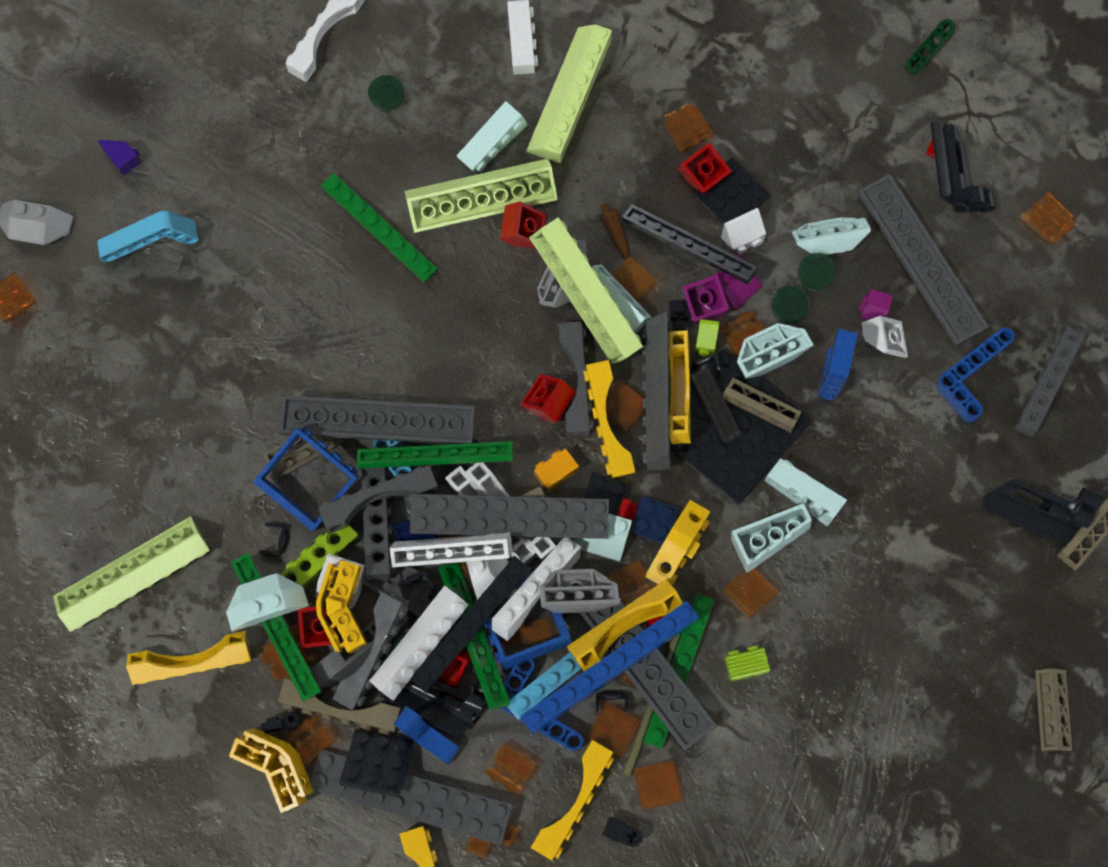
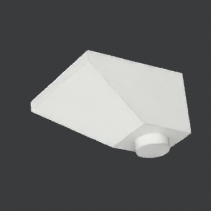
[862,316,908,358]
[467,559,516,600]

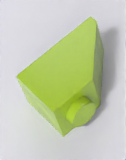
[695,319,719,356]

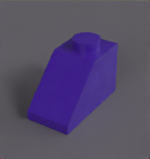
[98,140,141,175]

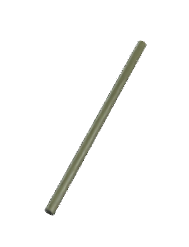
[623,633,682,777]

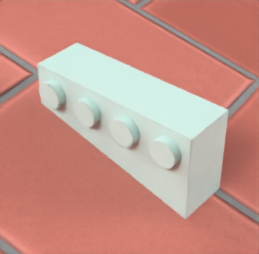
[457,101,528,174]
[765,458,847,527]
[731,503,812,573]

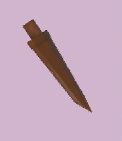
[600,203,629,262]

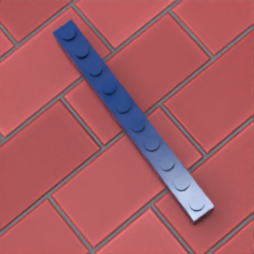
[521,601,699,735]

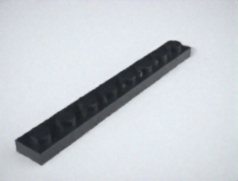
[622,204,758,285]
[410,556,531,693]

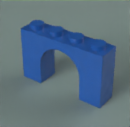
[817,329,858,400]

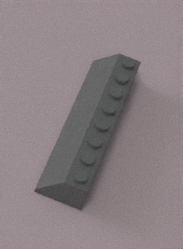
[642,312,671,470]

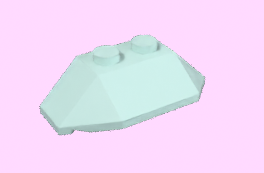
[792,217,871,257]
[737,323,813,378]
[226,573,309,632]

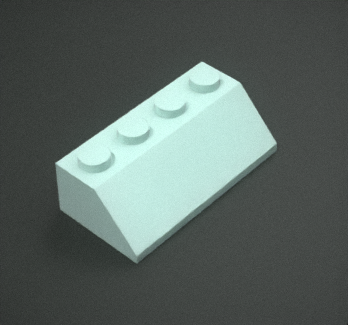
[550,514,632,562]

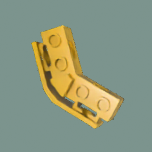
[645,500,710,585]
[316,560,368,653]
[229,728,314,813]

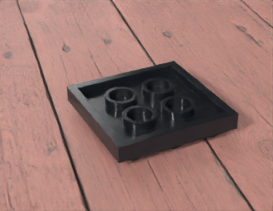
[692,158,771,226]
[339,729,414,797]

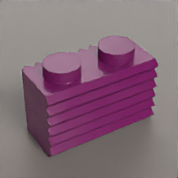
[858,289,893,320]

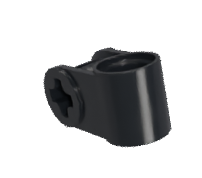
[602,816,642,847]

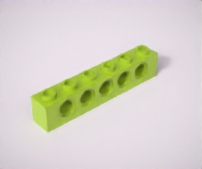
[278,525,360,590]

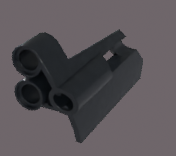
[930,119,996,213]
[983,479,1102,547]
[380,675,488,738]

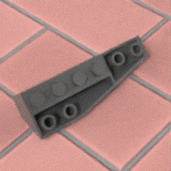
[310,615,413,690]

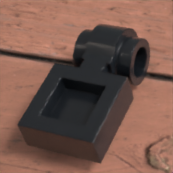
[669,300,689,331]
[261,711,301,733]

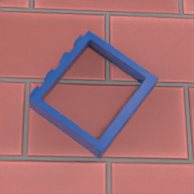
[253,427,360,532]
[484,572,572,669]

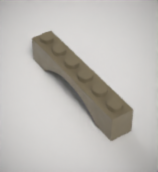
[278,678,402,735]

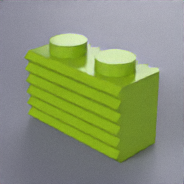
[724,645,770,682]

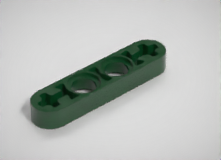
[905,19,955,75]

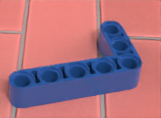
[936,328,1015,423]
[500,659,583,752]
[394,706,460,765]

